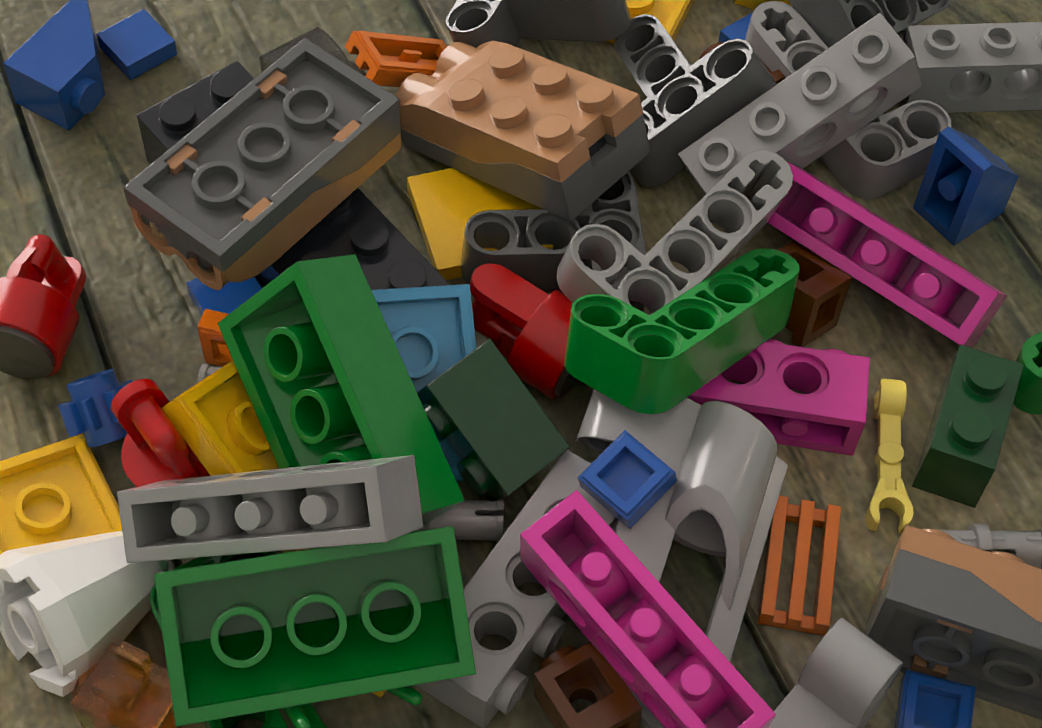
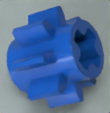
[58,369,133,448]

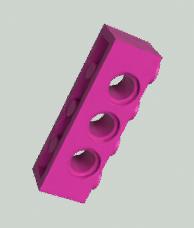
[768,162,1007,348]
[687,339,870,456]
[520,490,776,728]

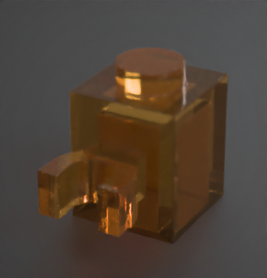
[71,641,184,728]

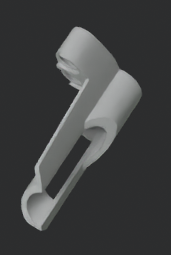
[576,389,788,728]

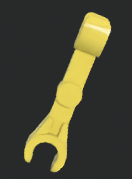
[865,379,914,534]

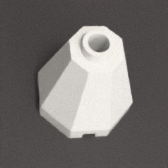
[0,531,168,697]

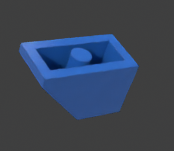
[3,0,105,131]
[913,126,1019,246]

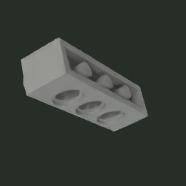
[678,13,922,201]
[900,22,1042,113]
[415,450,618,728]
[117,455,423,563]

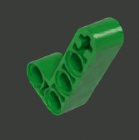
[564,248,799,414]

